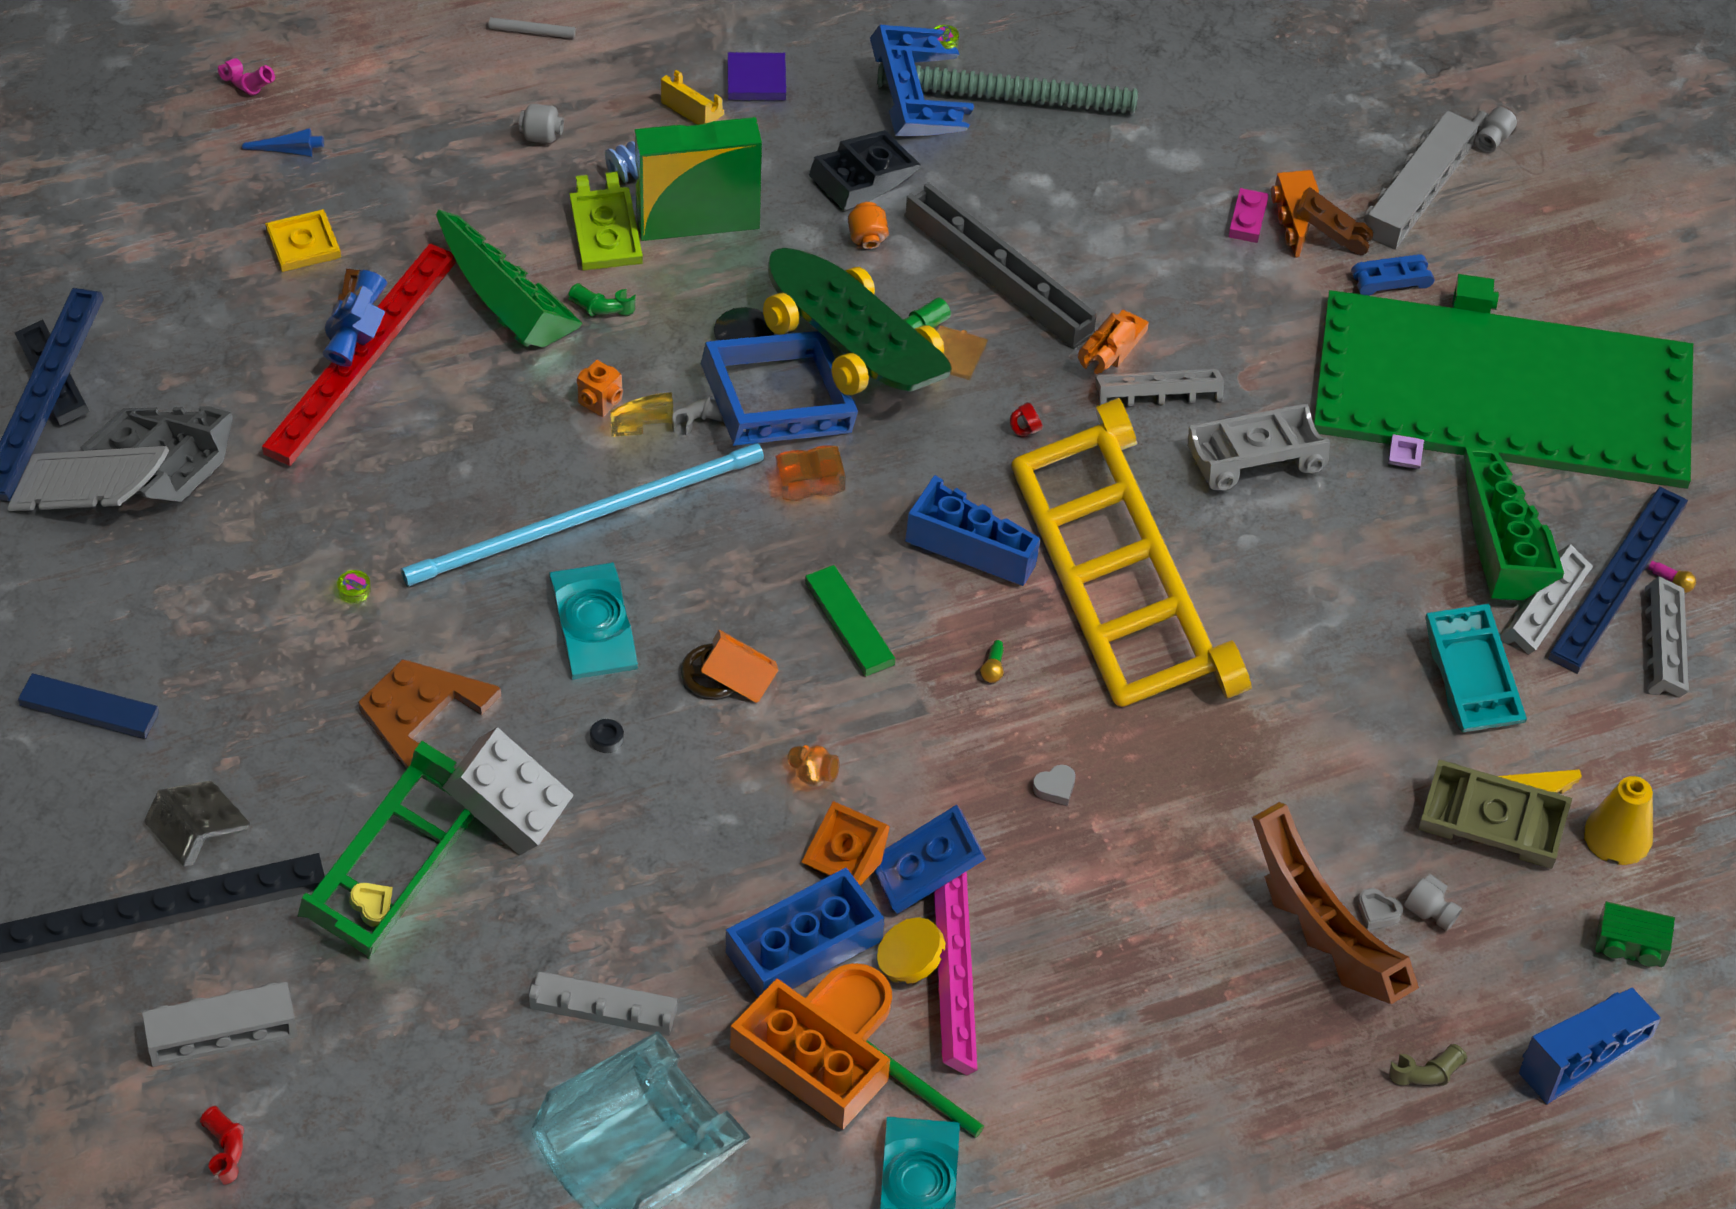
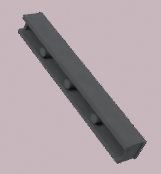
[904,182,1097,350]

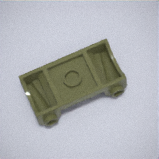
[1418,759,1573,869]

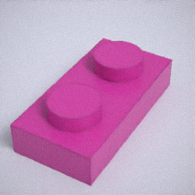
[1228,188,1269,243]

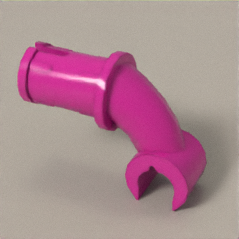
[218,58,275,96]

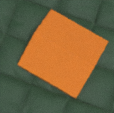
[801,801,890,886]

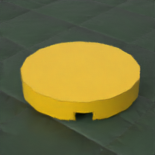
[877,917,946,984]

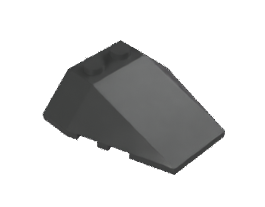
[80,406,233,502]

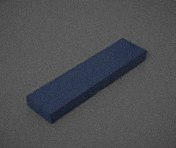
[18,673,159,739]

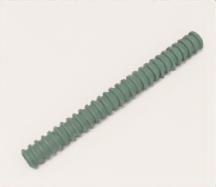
[877,62,1138,114]

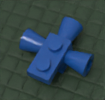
[322,270,388,367]

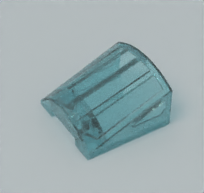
[531,1031,751,1209]

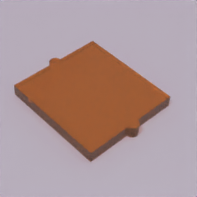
[937,325,988,380]

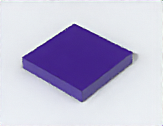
[728,52,786,100]

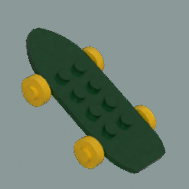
[763,248,952,396]

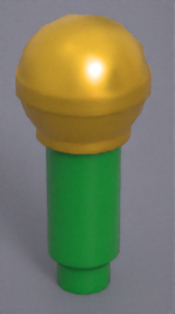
[980,640,1004,683]

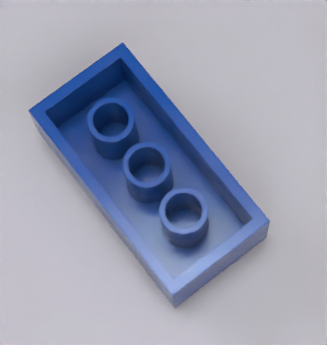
[725,868,885,997]

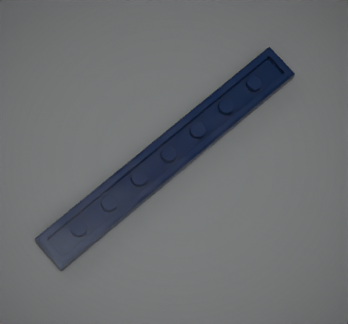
[0,288,104,501]
[1548,486,1688,674]

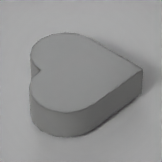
[1033,765,1076,806]
[1358,888,1403,930]

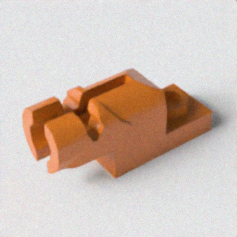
[1078,309,1149,374]

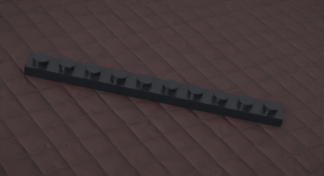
[0,853,325,962]

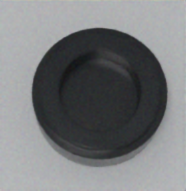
[590,719,624,753]

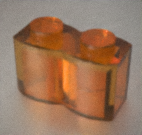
[775,445,846,501]

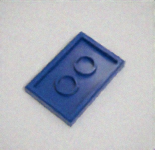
[875,804,986,914]

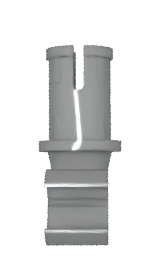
[672,395,724,435]

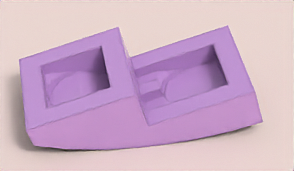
[1388,434,1424,469]

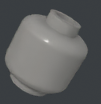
[519,104,564,144]

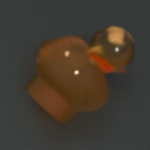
[787,745,840,788]

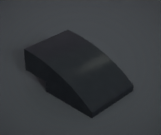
[809,130,921,210]

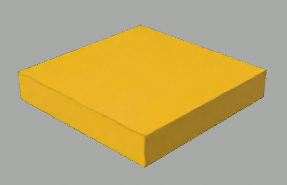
[265,209,341,272]

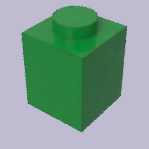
[1452,274,1499,313]

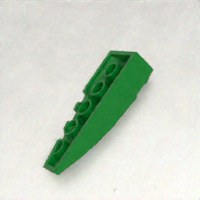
[436,210,582,348]
[1464,447,1564,600]

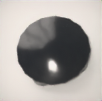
[714,307,775,340]

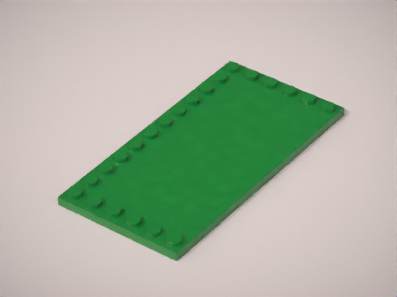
[1314,290,1694,489]

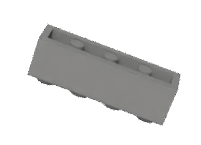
[142,982,298,1067]

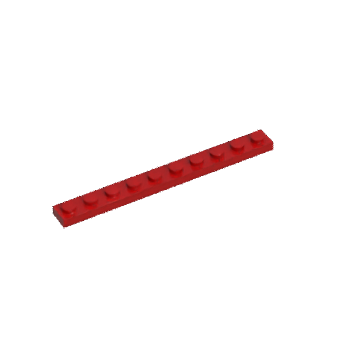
[262,243,456,466]

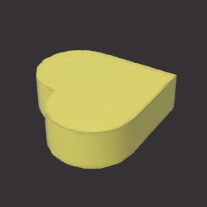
[349,883,393,927]

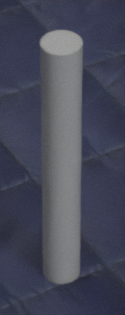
[489,17,576,39]

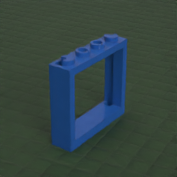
[700,331,858,446]

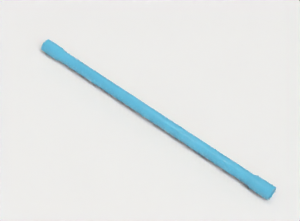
[401,443,764,587]

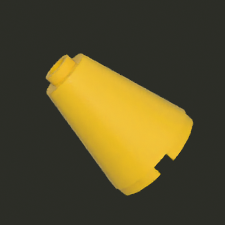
[1584,776,1653,865]

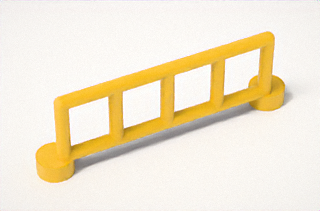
[1011,398,1252,707]

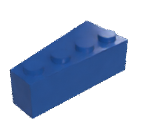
[905,475,1041,586]
[1519,987,1661,1104]

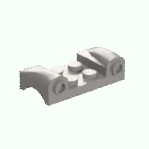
[1187,403,1330,491]

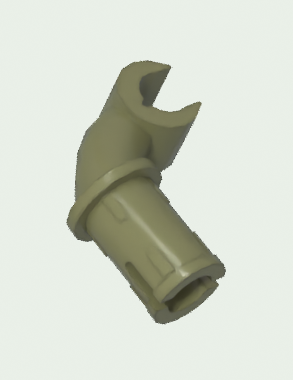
[1389,1044,1467,1086]

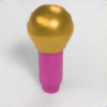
[1648,561,1696,593]

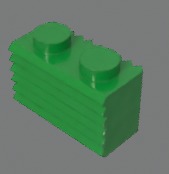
[1595,901,1675,967]

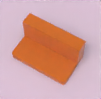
[701,630,778,703]

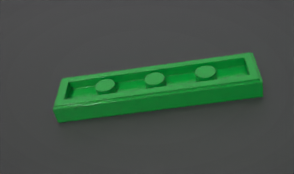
[805,565,895,677]

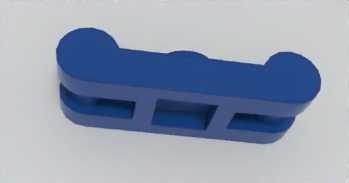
[1351,254,1435,296]

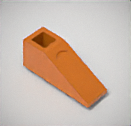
[1271,170,1319,258]

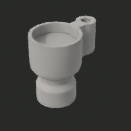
[1472,107,1517,153]
[1404,874,1463,931]

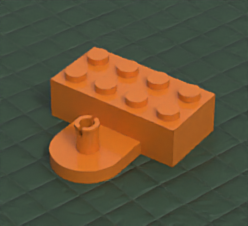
[730,963,892,1130]

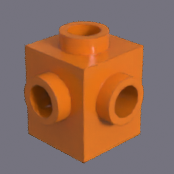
[577,360,623,417]

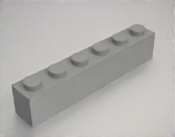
[1363,111,1479,250]

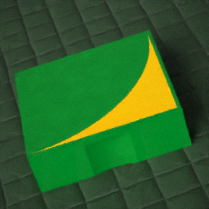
[635,117,762,241]

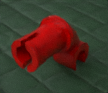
[200,1106,244,1185]

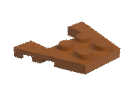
[358,659,501,769]

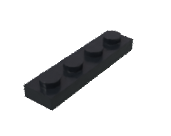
[14,319,90,426]

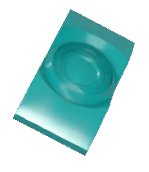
[549,562,638,680]
[1425,604,1527,733]
[880,1117,960,1209]

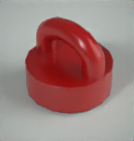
[1010,402,1043,437]

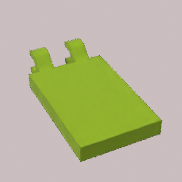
[570,172,643,271]

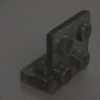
[144,781,250,867]

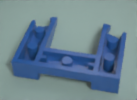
[870,25,974,136]

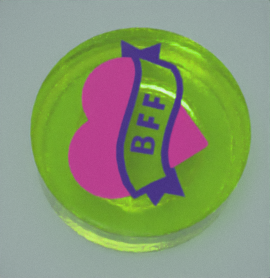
[933,25,959,49]
[337,570,371,603]

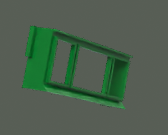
[297,741,475,959]

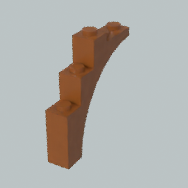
[1252,802,1419,1004]

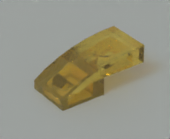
[611,392,673,437]

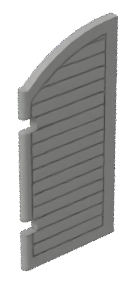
[8,446,169,511]

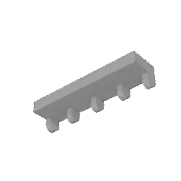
[1095,369,1224,406]
[1500,544,1593,654]
[1645,576,1689,698]
[529,972,678,1036]

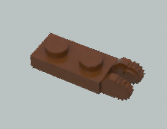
[1297,187,1374,256]

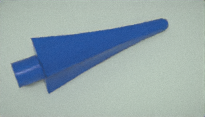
[242,128,324,157]

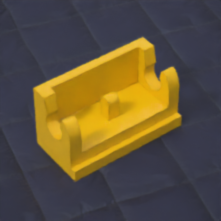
[661,70,724,125]

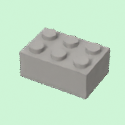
[442,727,574,855]

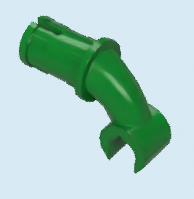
[568,283,636,316]

